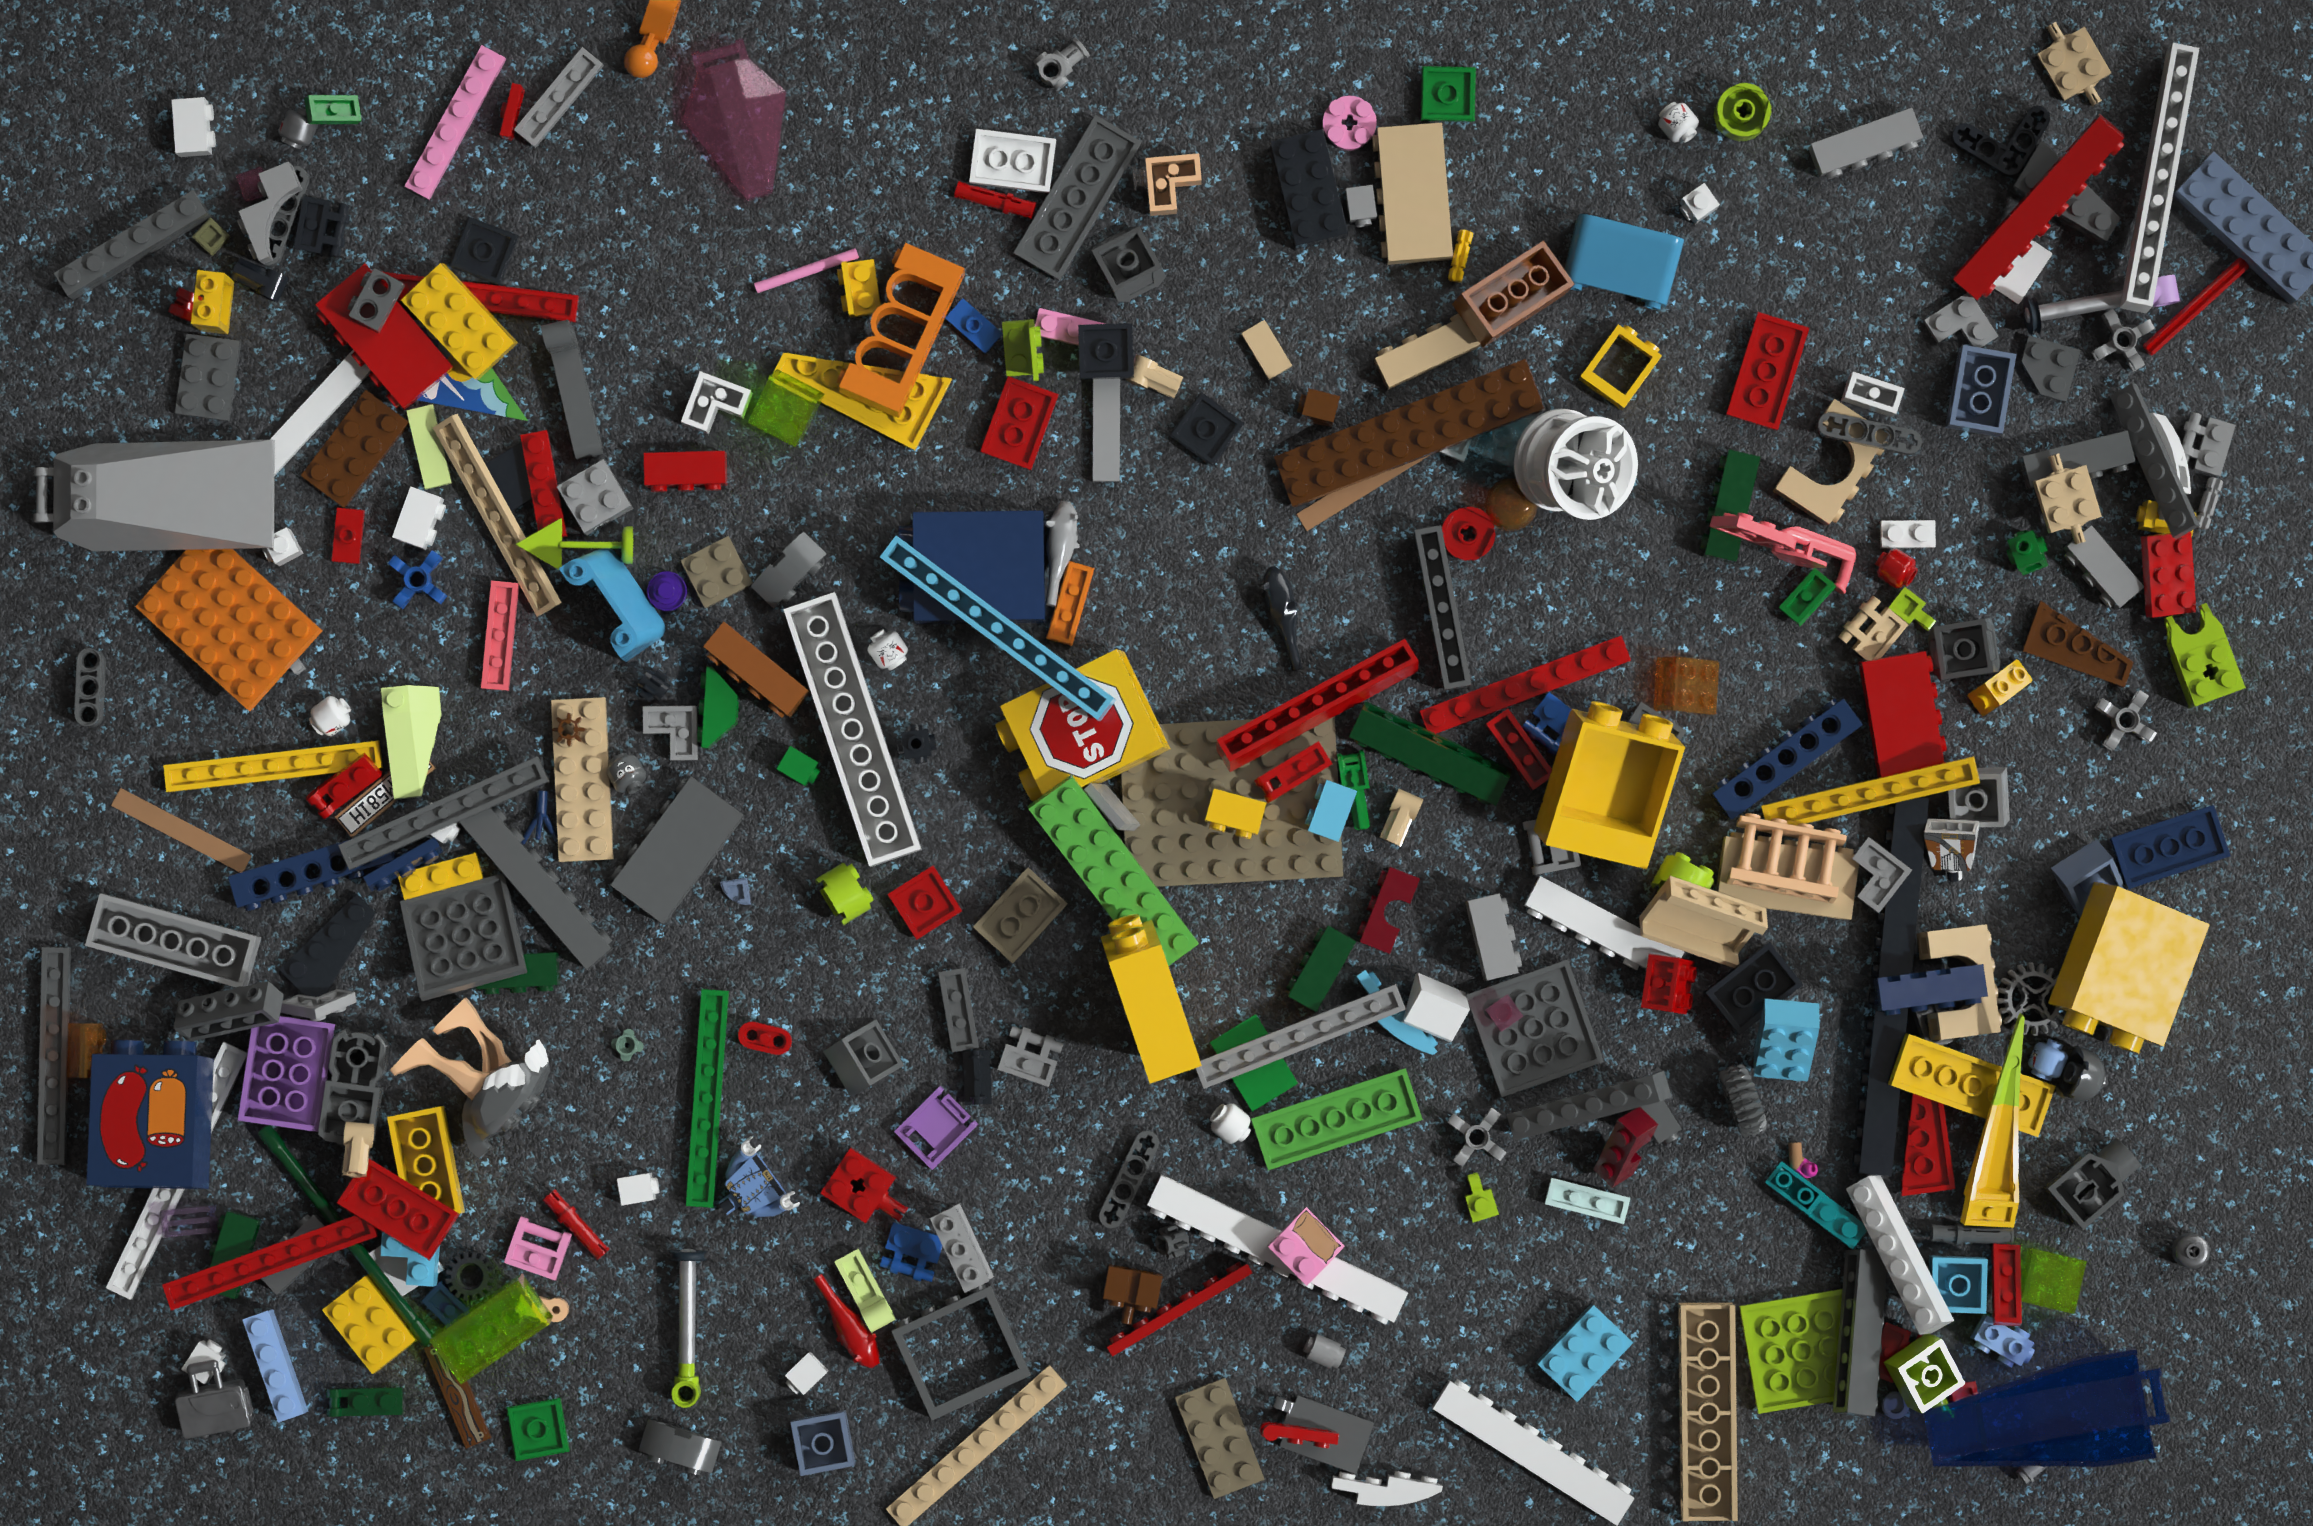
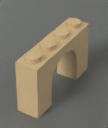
[1773,399,1889,526]
[1916,924,2002,1041]

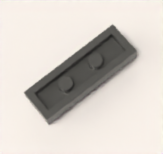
[938,968,979,1052]

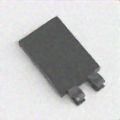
[1267,1395,1374,1474]

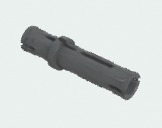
[1930,1223,2014,1245]

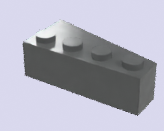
[2009,140,2121,246]

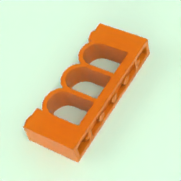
[837,243,965,418]

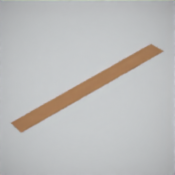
[1297,455,1430,531]
[111,788,252,873]

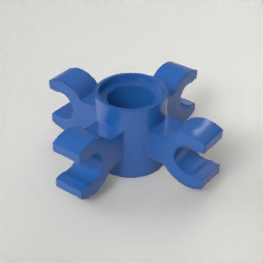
[388,550,447,609]

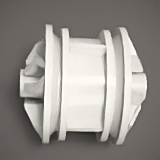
[1514,409,1638,520]

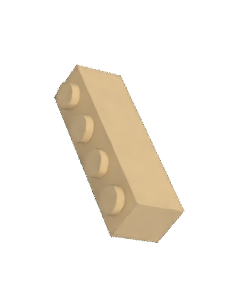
[1374,314,1481,390]

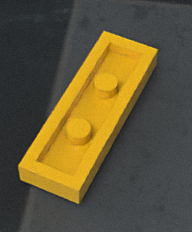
[398,853,484,900]

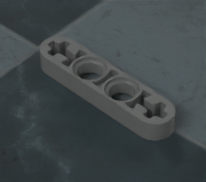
[257,166,309,267]
[1817,412,1922,455]
[1099,1131,1159,1228]

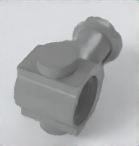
[1033,37,1090,91]

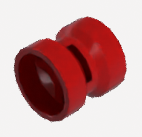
[168,287,203,322]

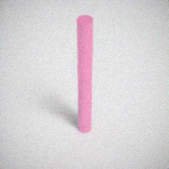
[754,248,859,293]

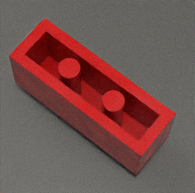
[644,451,727,492]
[1484,708,1552,791]

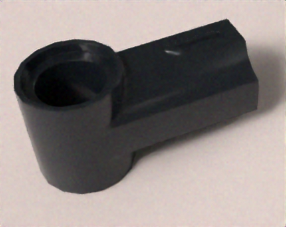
[231,258,289,303]

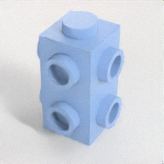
[1970,1313,2035,1368]

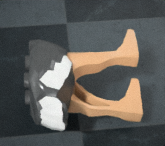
[390,998,550,1159]

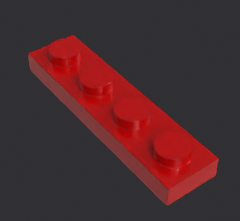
[520,430,568,538]

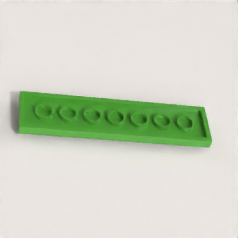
[1028,774,1199,966]

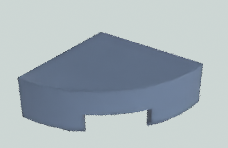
[720,878,751,905]

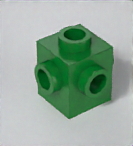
[2006,530,2049,576]

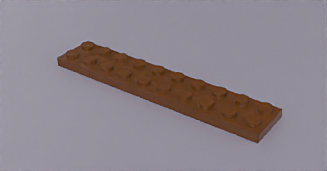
[1274,359,1545,507]

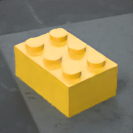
[322,1275,417,1374]

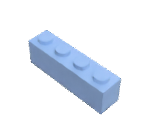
[243,1309,309,1423]

